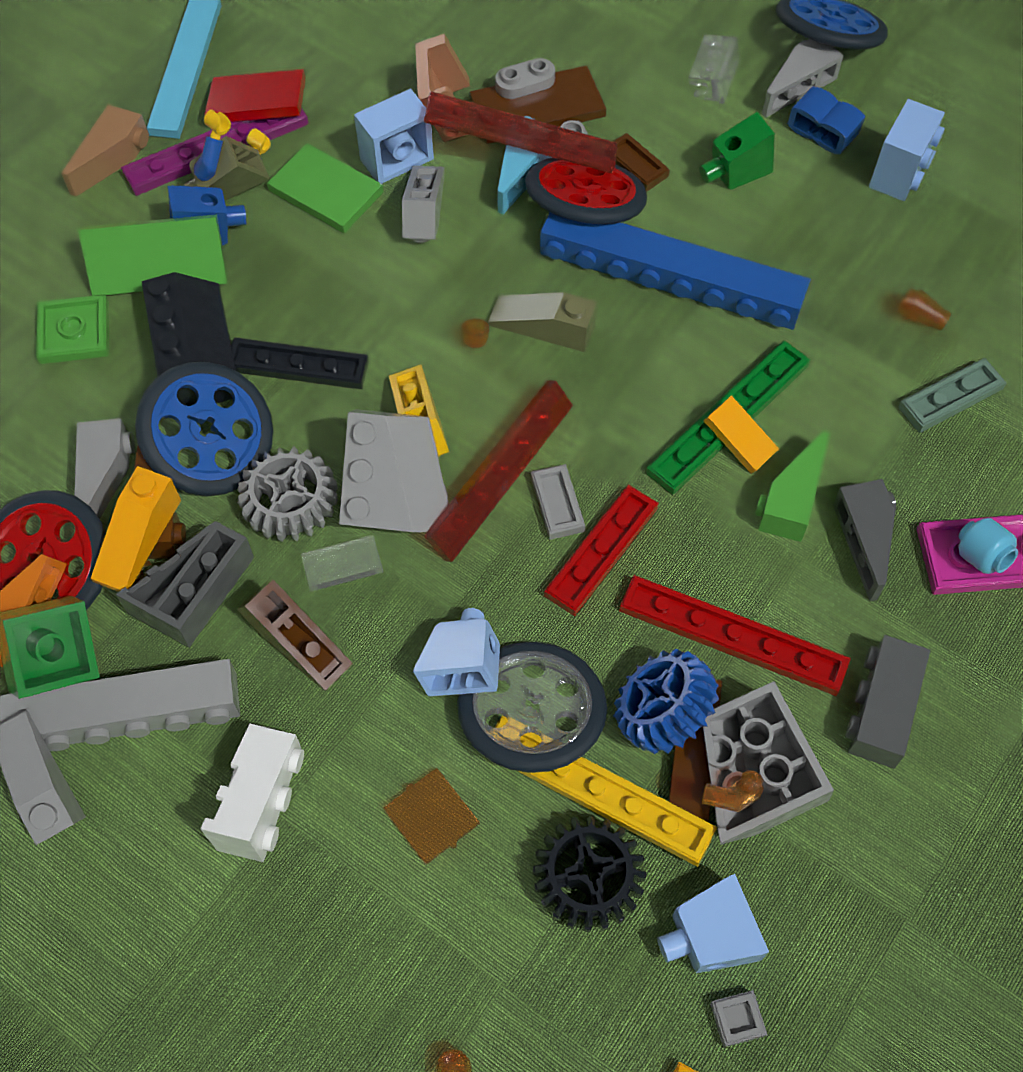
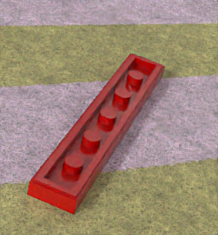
[619,575,851,696]

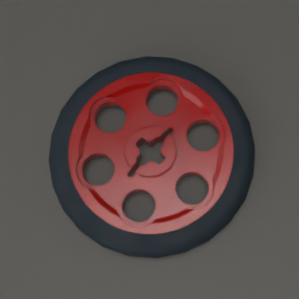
[525,156,648,224]
[0,490,106,610]

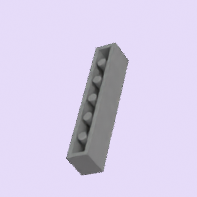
[0,659,240,751]

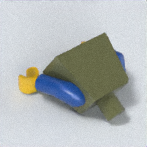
[185,110,271,200]

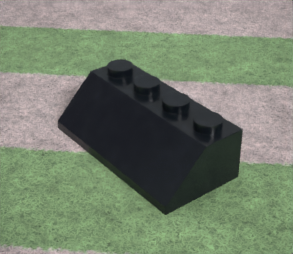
[142,272,237,406]

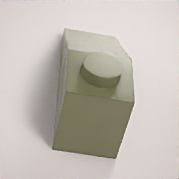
[488,292,597,352]

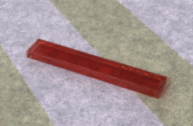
[423,91,617,174]
[424,380,574,562]

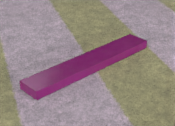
[121,108,309,196]

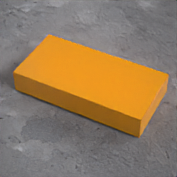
[703,395,779,474]

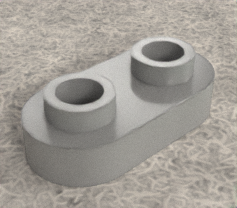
[495,58,555,99]

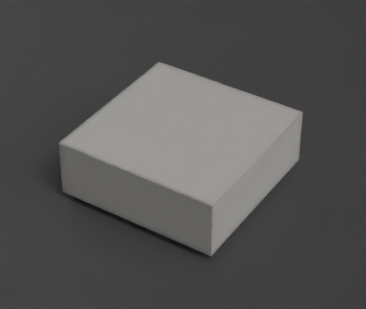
[710,991,767,1048]

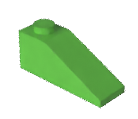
[755,431,830,542]

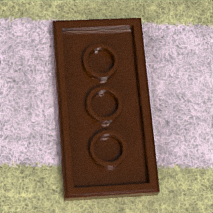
[470,65,607,144]

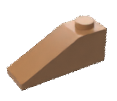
[61,105,149,197]

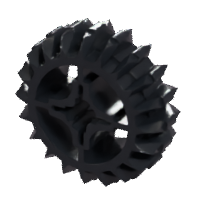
[533,815,646,932]

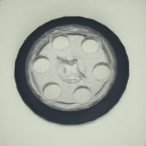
[457,642,607,773]

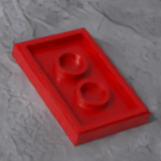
[205,69,306,122]

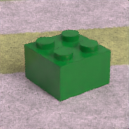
[0,596,100,699]

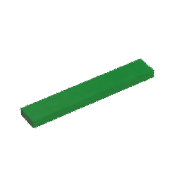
[646,340,811,496]

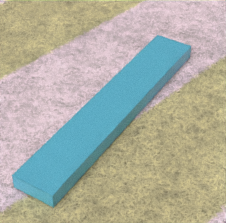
[147,0,222,139]

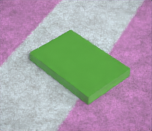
[267,143,384,234]

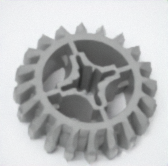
[238,446,338,542]

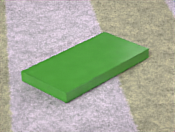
[78,214,228,296]

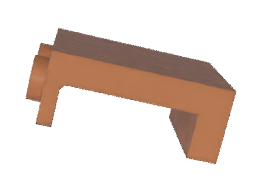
[415,34,472,142]

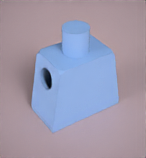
[413,608,500,697]
[657,874,769,973]

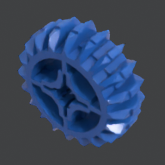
[614,648,719,754]

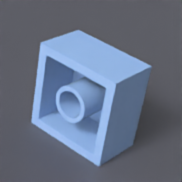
[354,89,434,184]
[869,99,945,202]

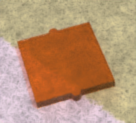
[383,768,480,865]

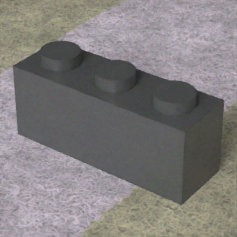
[845,635,931,769]

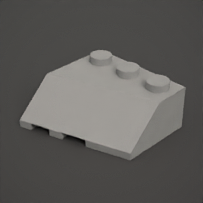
[339,409,456,532]
[703,681,834,845]

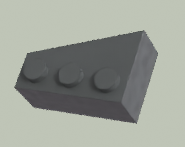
[115,521,254,648]

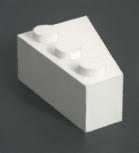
[200,724,304,862]

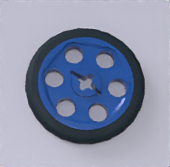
[776,0,888,49]
[135,362,274,496]

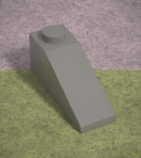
[762,39,843,117]
[402,165,445,243]
[74,418,135,519]
[0,711,86,845]

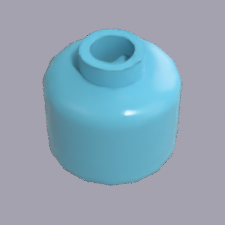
[958,518,1018,574]

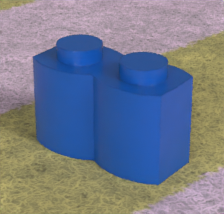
[787,86,866,154]

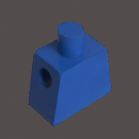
[167,186,246,246]

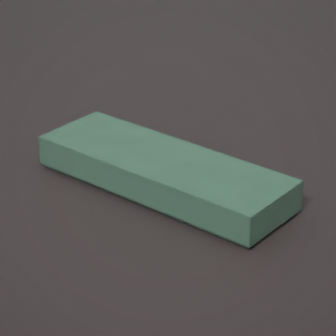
[898,358,1007,433]

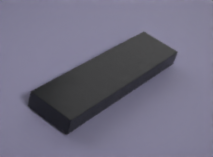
[231,337,369,390]

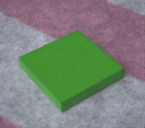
[36,294,109,364]

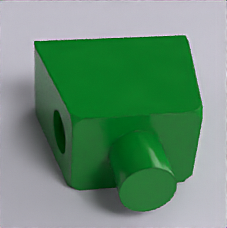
[699,111,775,190]

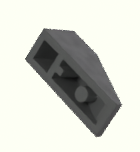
[833,479,896,601]

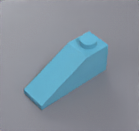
[498,115,558,215]

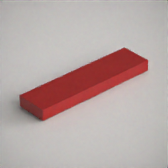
[544,484,659,617]

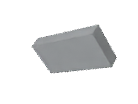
[531,464,585,540]

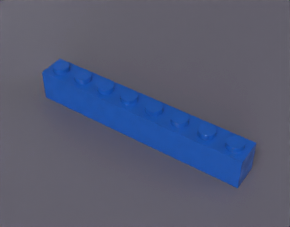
[540,212,811,330]

